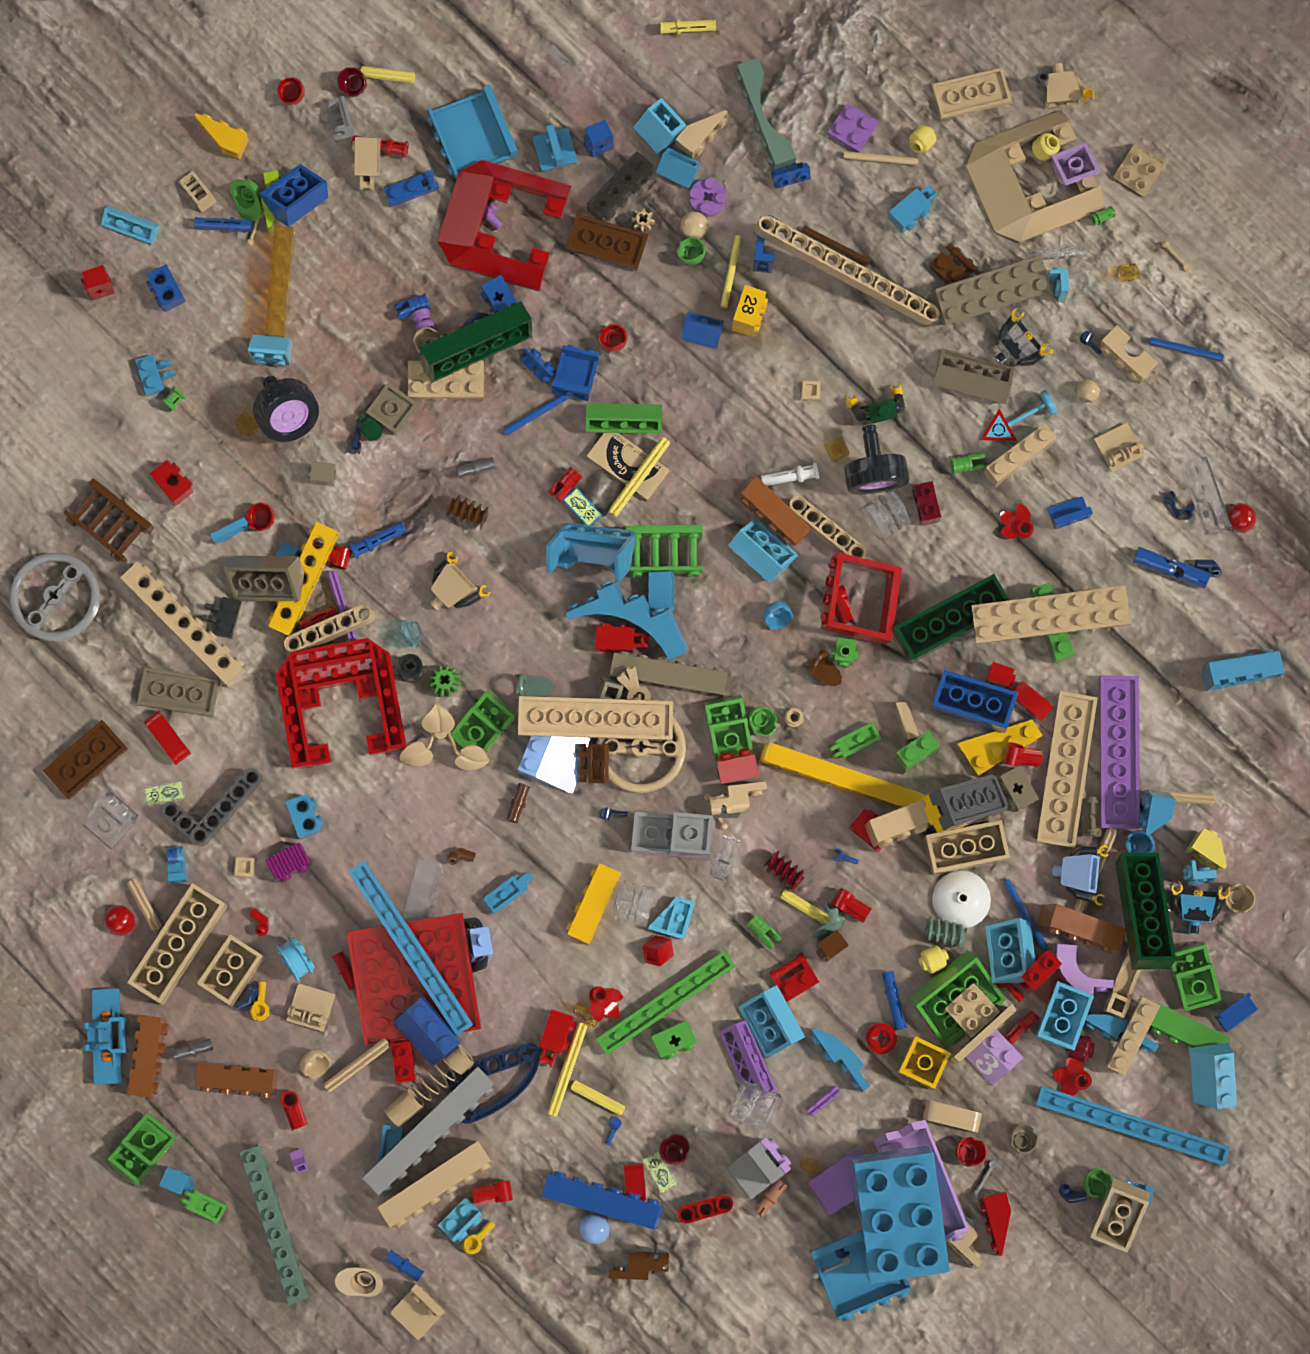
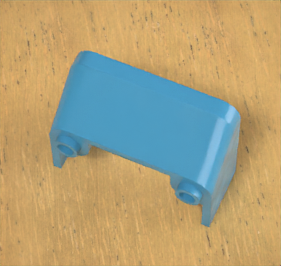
[546,523,635,583]

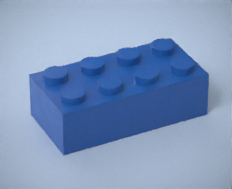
[932,670,1018,733]

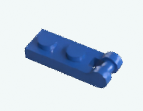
[384,170,439,207]

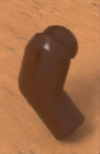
[447,848,476,865]

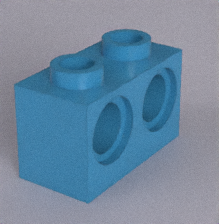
[285,793,324,840]
[159,1167,195,1195]

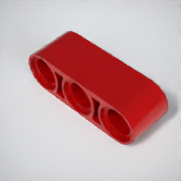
[143,710,192,765]
[623,1163,646,1200]
[677,1195,733,1224]

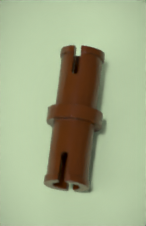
[506,783,530,823]

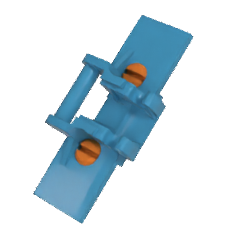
[84,989,129,1085]

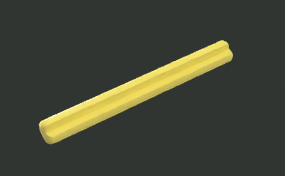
[609,437,670,516]
[547,1022,587,1117]

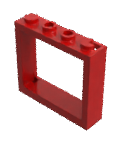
[820,552,902,644]

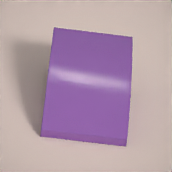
[807,1148,864,1216]

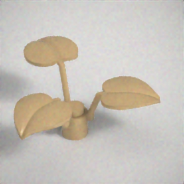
[399,703,490,770]

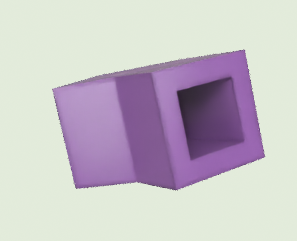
[289,1149,309,1174]

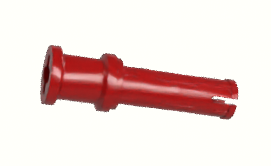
[351,135,409,158]

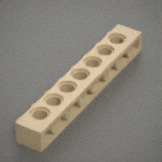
[120,562,245,688]

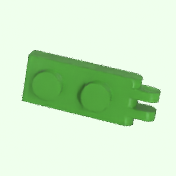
[829,722,882,759]
[180,1189,227,1223]

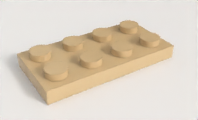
[408,360,484,399]

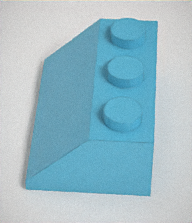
[728,517,798,583]
[985,918,1036,983]
[1034,981,1094,1051]
[738,985,805,1058]
[1189,1043,1237,1109]

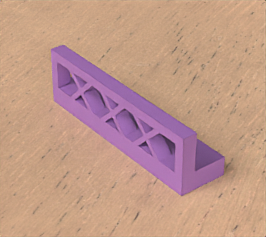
[718,1020,778,1104]

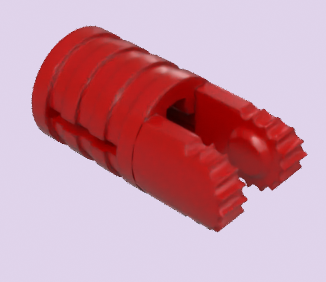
[548,466,583,502]

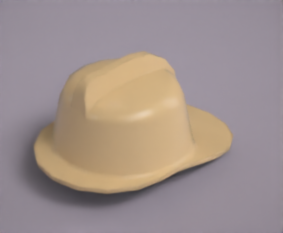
[335,1265,383,1297]

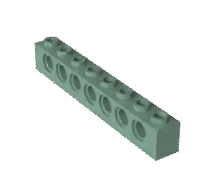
[240,1146,310,1305]

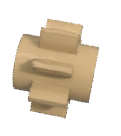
[631,209,655,233]

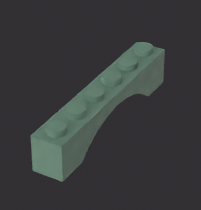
[735,58,796,170]

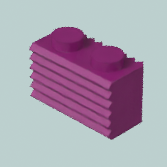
[265,842,312,883]

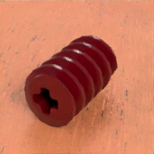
[763,850,805,892]

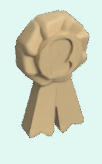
[617,665,651,700]

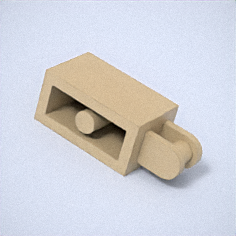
[352,137,381,191]

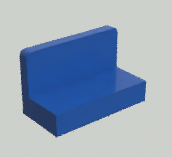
[681,312,724,348]
[1047,496,1093,530]
[1214,992,1258,1032]

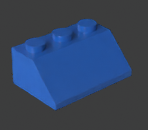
[260,164,328,227]
[393,996,462,1066]

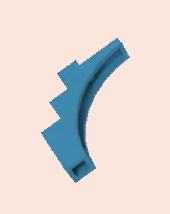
[566,580,689,660]

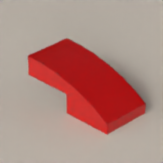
[1013,681,1053,721]

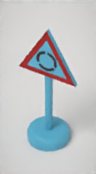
[981,390,1058,441]

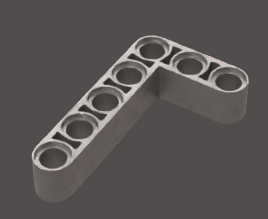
[161,768,262,846]

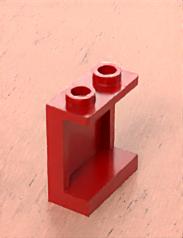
[1018,950,1062,994]

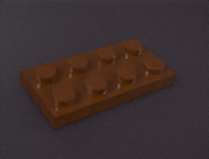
[566,213,648,271]
[43,720,128,800]

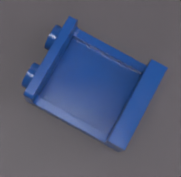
[753,215,778,273]
[552,345,599,401]

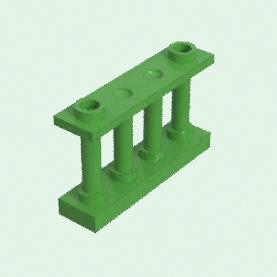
[626,525,703,577]

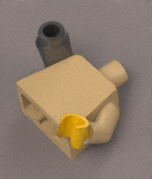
[1035,63,1094,109]

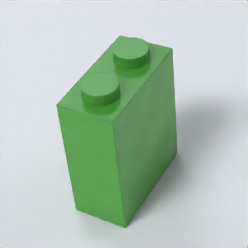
[893,731,940,775]

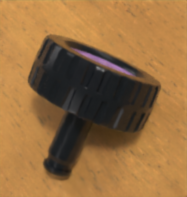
[253,376,319,442]
[844,424,910,495]

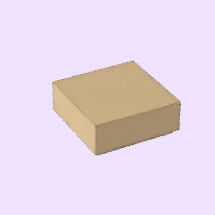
[801,380,821,401]
[234,856,256,878]

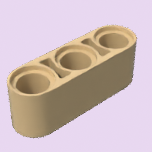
[923,1100,982,1133]

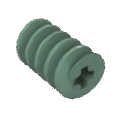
[924,916,967,949]

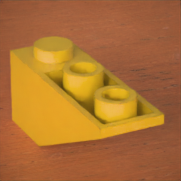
[195,113,249,160]

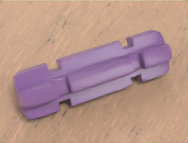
[806,1086,840,1116]

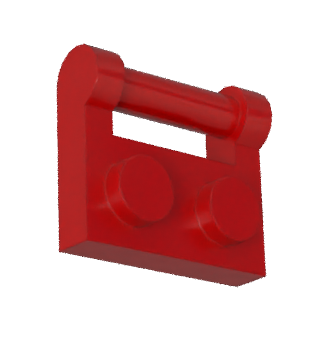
[768,952,819,1002]

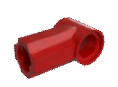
[311,541,352,570]
[825,585,855,624]
[1002,742,1043,767]
[830,888,872,923]
[280,1090,308,1130]
[472,1180,513,1205]

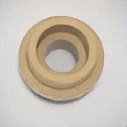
[784,708,804,727]

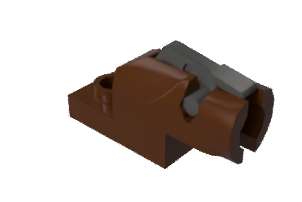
[608,1246,669,1280]

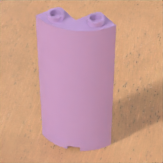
[874,1120,970,1242]

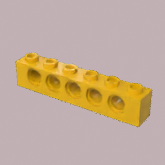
[268,522,340,636]

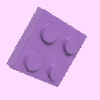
[827,103,879,153]

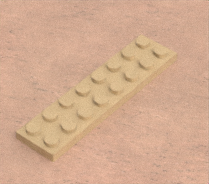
[971,585,1131,644]
[1036,691,1098,849]
[517,696,673,740]

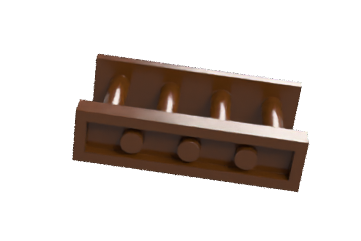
[64,478,154,563]

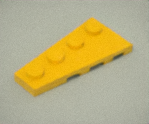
[957,720,1043,777]

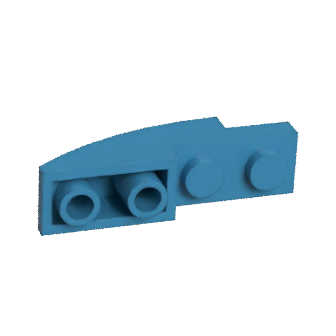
[1084,1014,1159,1053]
[810,1028,870,1092]

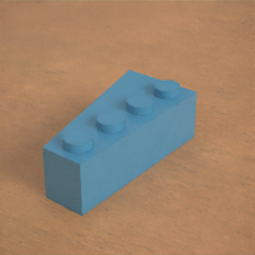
[1201,649,1285,691]

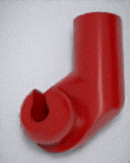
[249,908,269,936]

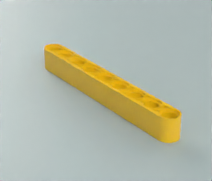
[759,742,925,809]

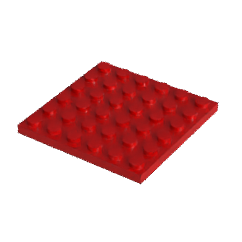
[346,912,482,1048]

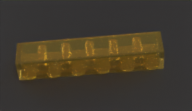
[265,226,296,338]

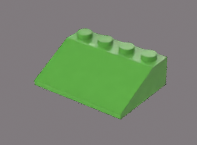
[907,950,1006,1048]

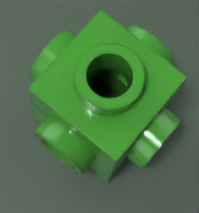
[830,637,859,668]

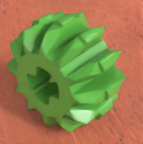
[429,665,461,698]

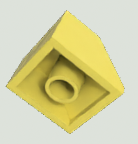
[1185,828,1227,873]

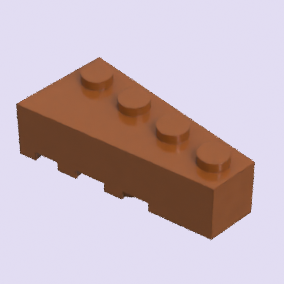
[733,476,811,546]
[1036,904,1126,954]
[128,1014,169,1098]
[195,1063,278,1098]

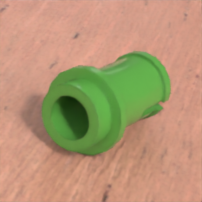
[1091,206,1116,225]

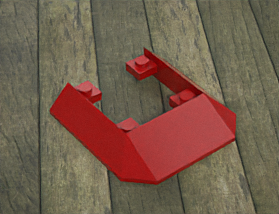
[437,160,572,291]
[276,638,407,769]

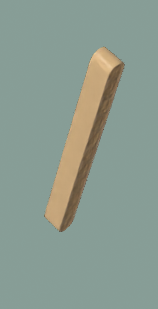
[754,215,940,326]

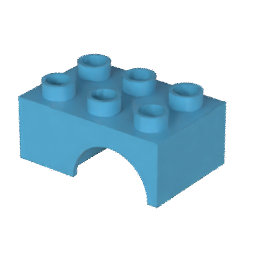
[849,1146,950,1284]

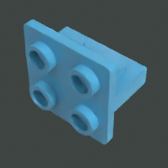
[533,125,578,172]

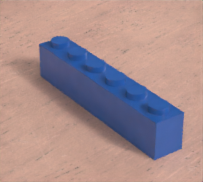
[542,1171,664,1230]

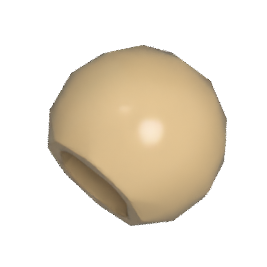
[1076,380,1100,403]

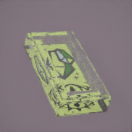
[143,779,185,807]
[642,1150,678,1194]

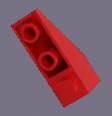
[979,1192,1011,1256]

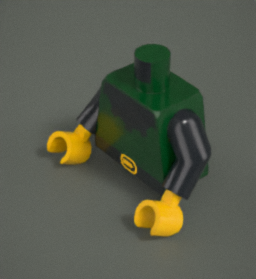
[846,383,905,425]

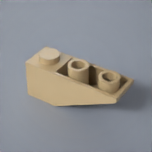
[675,110,728,159]

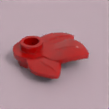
[1000,504,1034,539]
[589,986,623,1022]
[1053,1057,1092,1096]

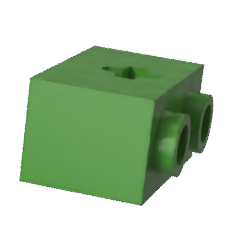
[651,1021,697,1060]

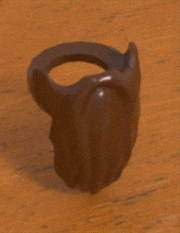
[804,649,842,687]

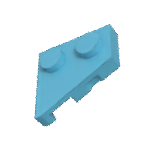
[648,897,695,940]

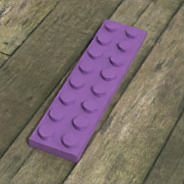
[1099,675,1140,829]

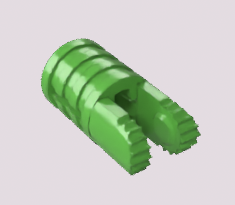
[950,452,986,474]
[746,914,782,950]

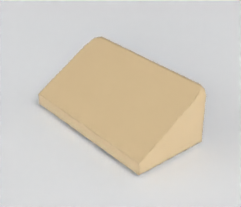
[894,702,919,742]

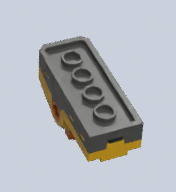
[923,775,1008,833]

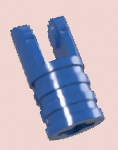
[394,293,431,319]

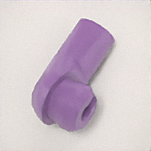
[485,202,503,230]

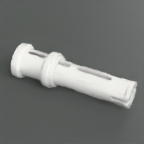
[761,463,819,486]

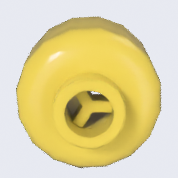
[909,125,936,153]
[1032,133,1060,161]
[918,945,949,974]

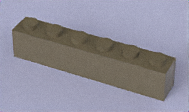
[610,651,727,698]

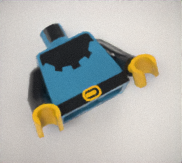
[1169,881,1230,935]

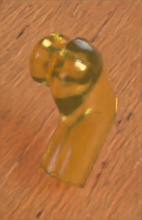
[573,1003,598,1028]

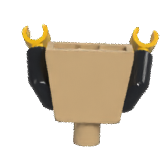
[431,552,491,610]

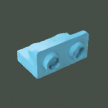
[1047,267,1069,302]
[1182,860,1217,885]
[438,1197,483,1242]

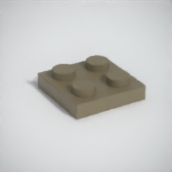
[366,383,419,435]

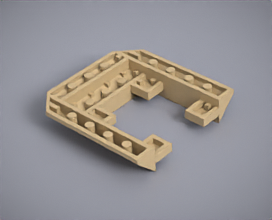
[966,110,1105,243]

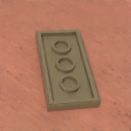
[136,667,220,718]

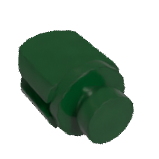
[356,414,383,442]

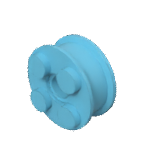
[275,937,315,982]

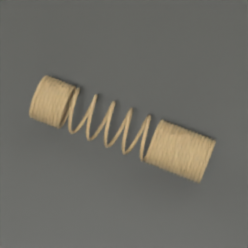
[384,1045,474,1127]

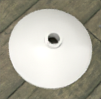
[932,870,991,929]

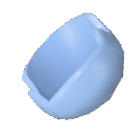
[579,1213,610,1245]

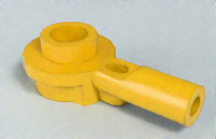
[250,982,270,1021]
[462,1220,495,1255]

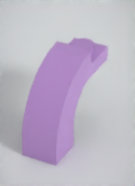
[1054,944,1114,995]

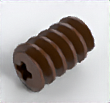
[446,495,489,530]

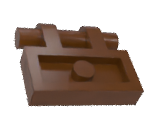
[929,243,978,284]
[577,743,609,783]

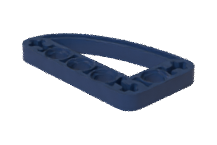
[447,1043,540,1124]

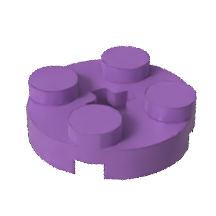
[690,178,727,217]

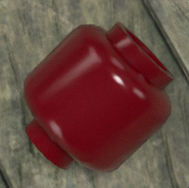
[1065,1035,1095,1062]

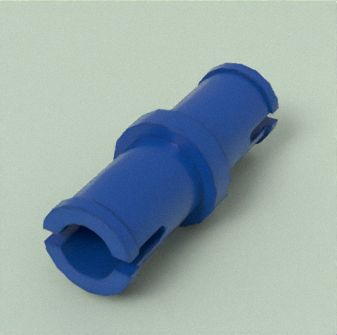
[385,1249,424,1282]

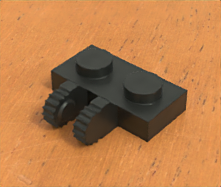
[201,597,242,639]

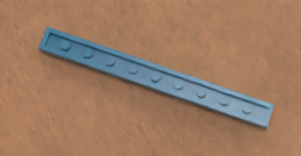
[348,860,473,1036]
[1035,1086,1230,1166]

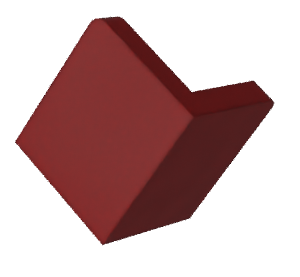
[642,935,674,967]

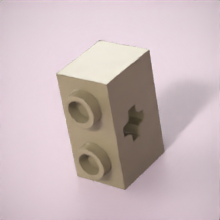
[998,766,1039,812]

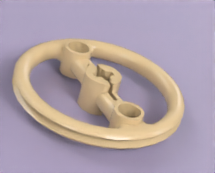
[596,717,686,793]

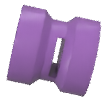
[411,308,435,331]

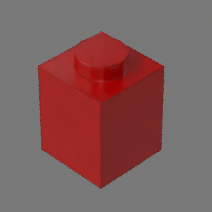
[985,662,1016,689]

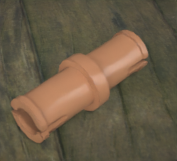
[753,1179,788,1218]

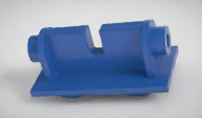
[771,162,811,189]
[520,348,556,384]

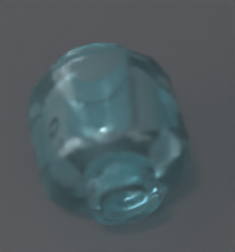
[396,619,424,649]

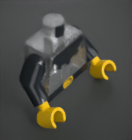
[994,307,1053,366]

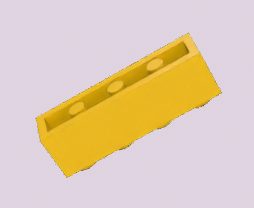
[566,863,621,945]

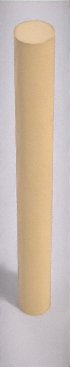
[843,151,918,165]

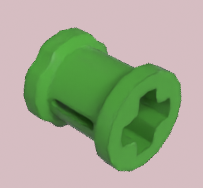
[161,386,186,411]

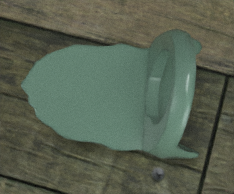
[515,673,554,701]
[811,902,846,938]

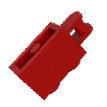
[595,623,649,654]
[539,1009,576,1068]

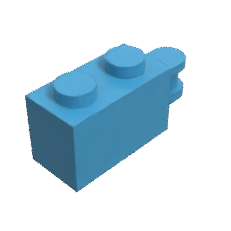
[887,185,939,234]

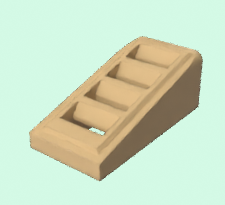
[178,171,217,212]

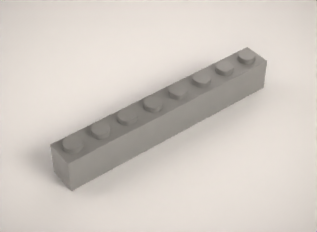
[363,1067,494,1195]

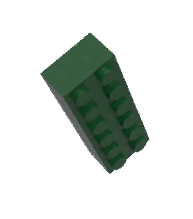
[419,301,532,383]
[893,574,1009,664]
[1115,853,1176,970]

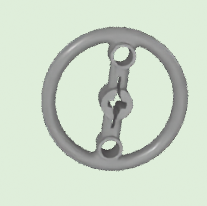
[9,553,100,641]

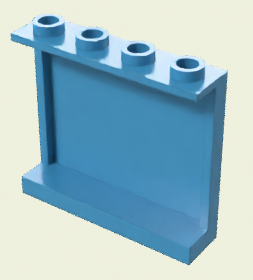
[426,84,518,180]
[810,1230,912,1322]

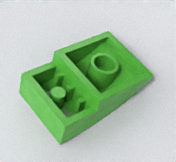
[451,690,518,752]
[704,695,753,757]
[1170,942,1222,1012]
[107,1113,178,1187]

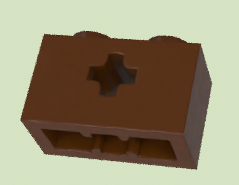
[815,930,849,962]

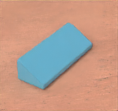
[100,206,160,245]

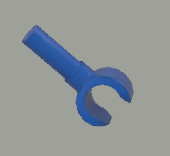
[832,848,859,864]
[606,1116,622,1145]

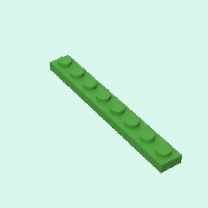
[596,950,736,1055]

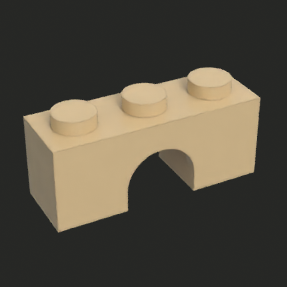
[1099,325,1158,383]

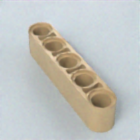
[789,496,866,558]
[284,605,375,652]

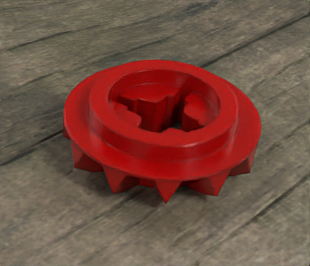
[865,1023,897,1055]

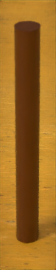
[802,226,871,266]

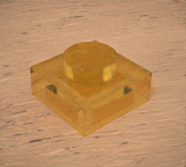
[1117,263,1140,281]
[824,436,850,462]
[799,1157,821,1174]

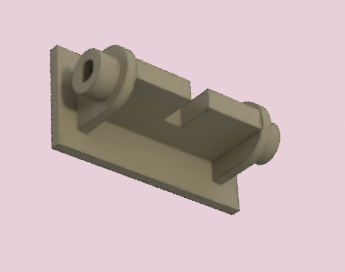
[1081,797,1102,837]

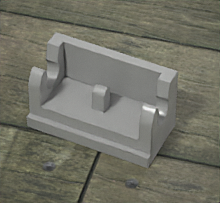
[326,96,355,141]

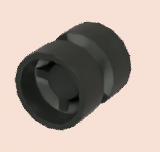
[398,654,424,683]

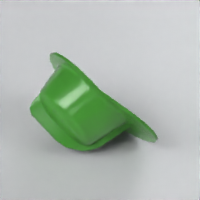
[230,179,262,222]

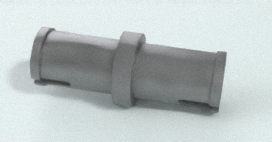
[456,457,496,479]
[172,1038,213,1061]

